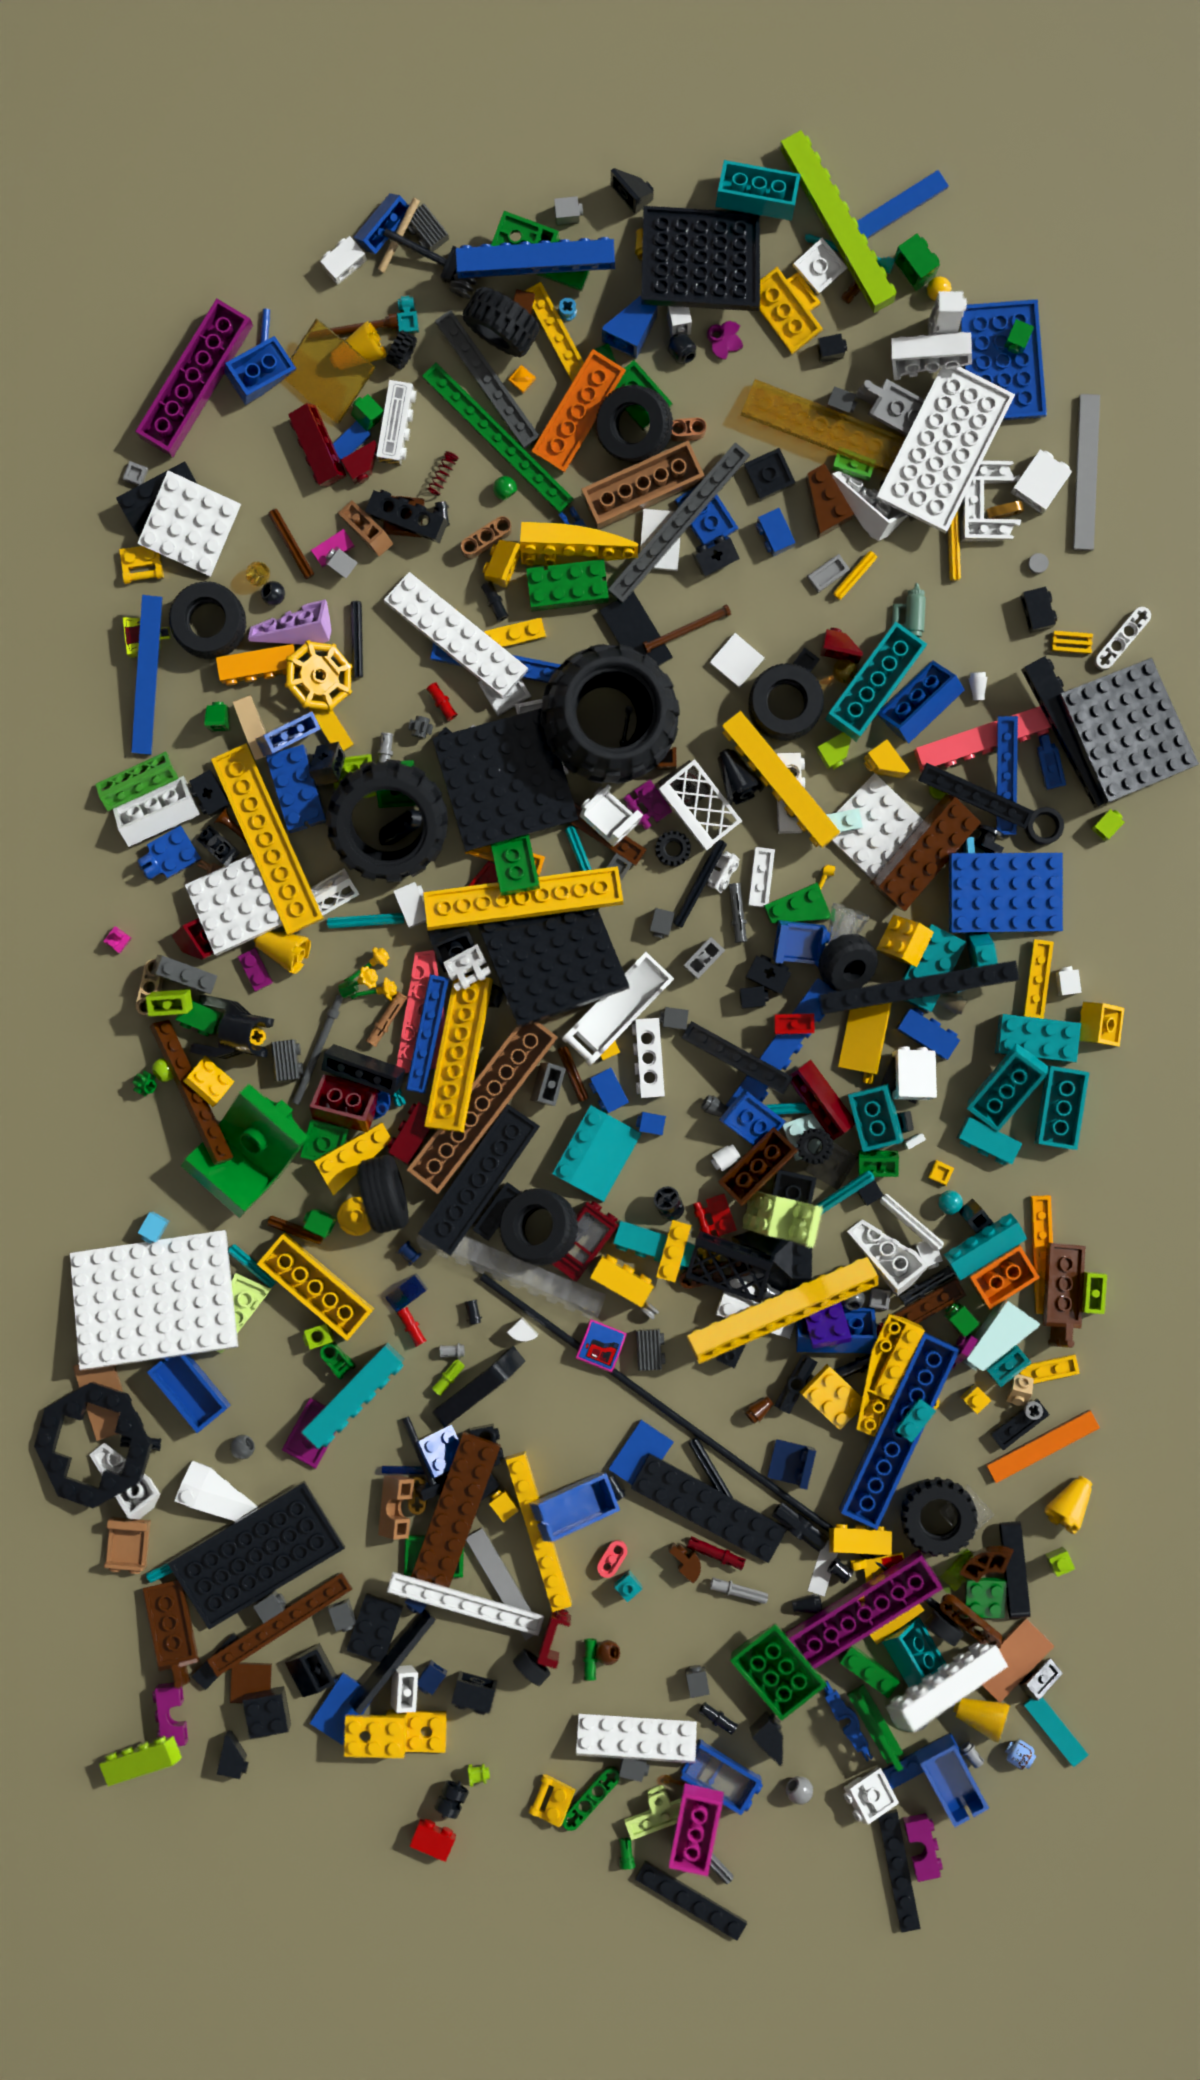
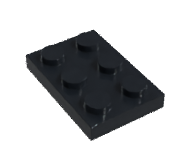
[346,1593,403,1663]

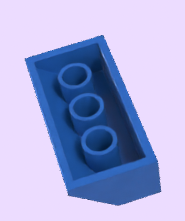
[877,661,965,744]
[796,1307,877,1353]

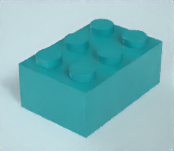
[848,1083,904,1152]

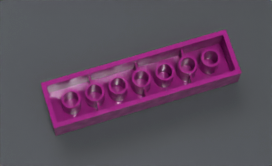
[135,298,253,458]
[786,1550,943,1669]

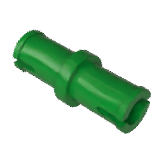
[583,1638,598,1681]

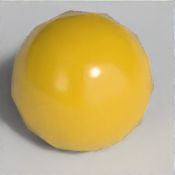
[927,276,952,301]

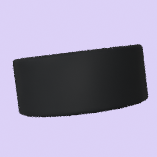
[1025,807,1064,845]
[925,1611,964,1646]
[513,1649,550,1686]

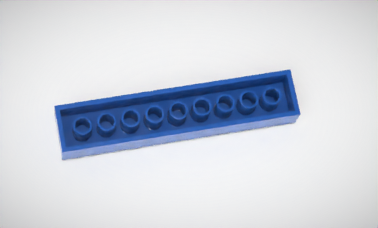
[839,1332,960,1529]

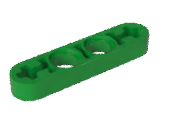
[563,1766,620,1831]

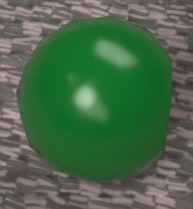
[493,476,517,501]

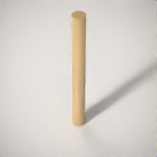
[378,197,420,273]

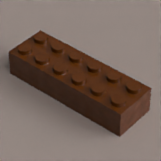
[870,794,981,911]

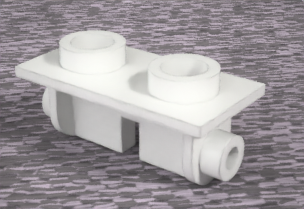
[707,851,740,893]

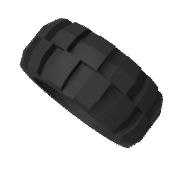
[326,759,448,883]

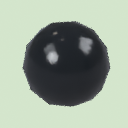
[261,581,286,606]

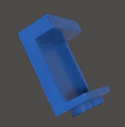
[772,920,830,967]

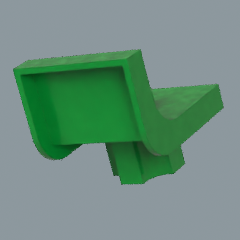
[181,1084,309,1219]

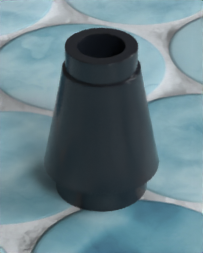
[792,1593,822,1613]

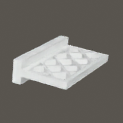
[656,759,742,850]

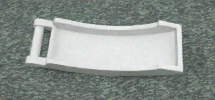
[562,952,674,1066]

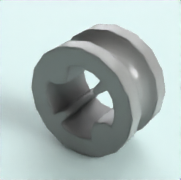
[640,1301,659,1320]
[1024,1401,1043,1420]

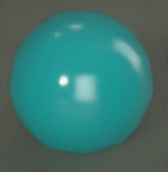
[938,1190,963,1215]

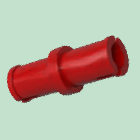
[426,682,458,721]
[397,1307,427,1347]

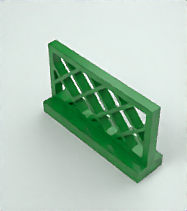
[847,1684,904,1772]

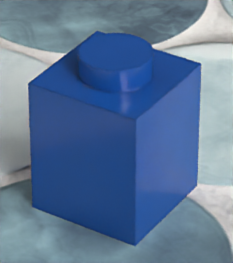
[636,1112,666,1135]

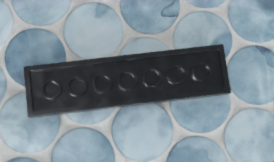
[418,1104,540,1256]
[631,1453,788,1563]

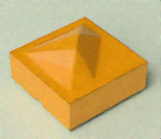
[508,365,536,394]

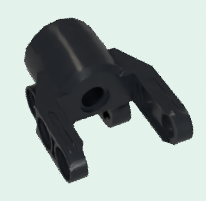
[189,994,274,1059]

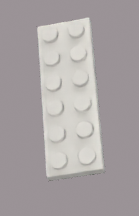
[576,1714,697,1763]

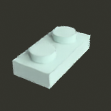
[826,808,863,832]

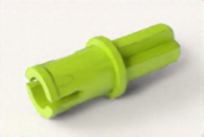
[432,1359,465,1396]

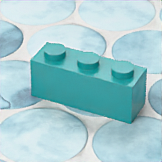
[956,1117,1023,1166]

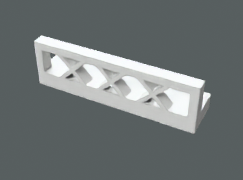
[311,868,360,915]

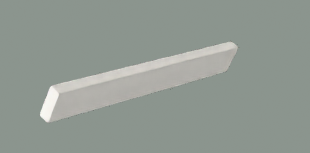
[387,1572,544,1636]

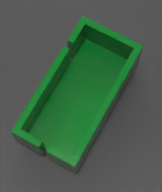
[526,559,609,612]

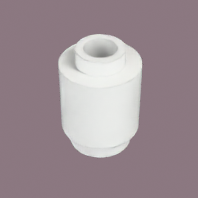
[711,1144,741,1171]

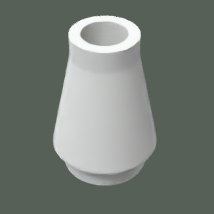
[968,672,988,700]

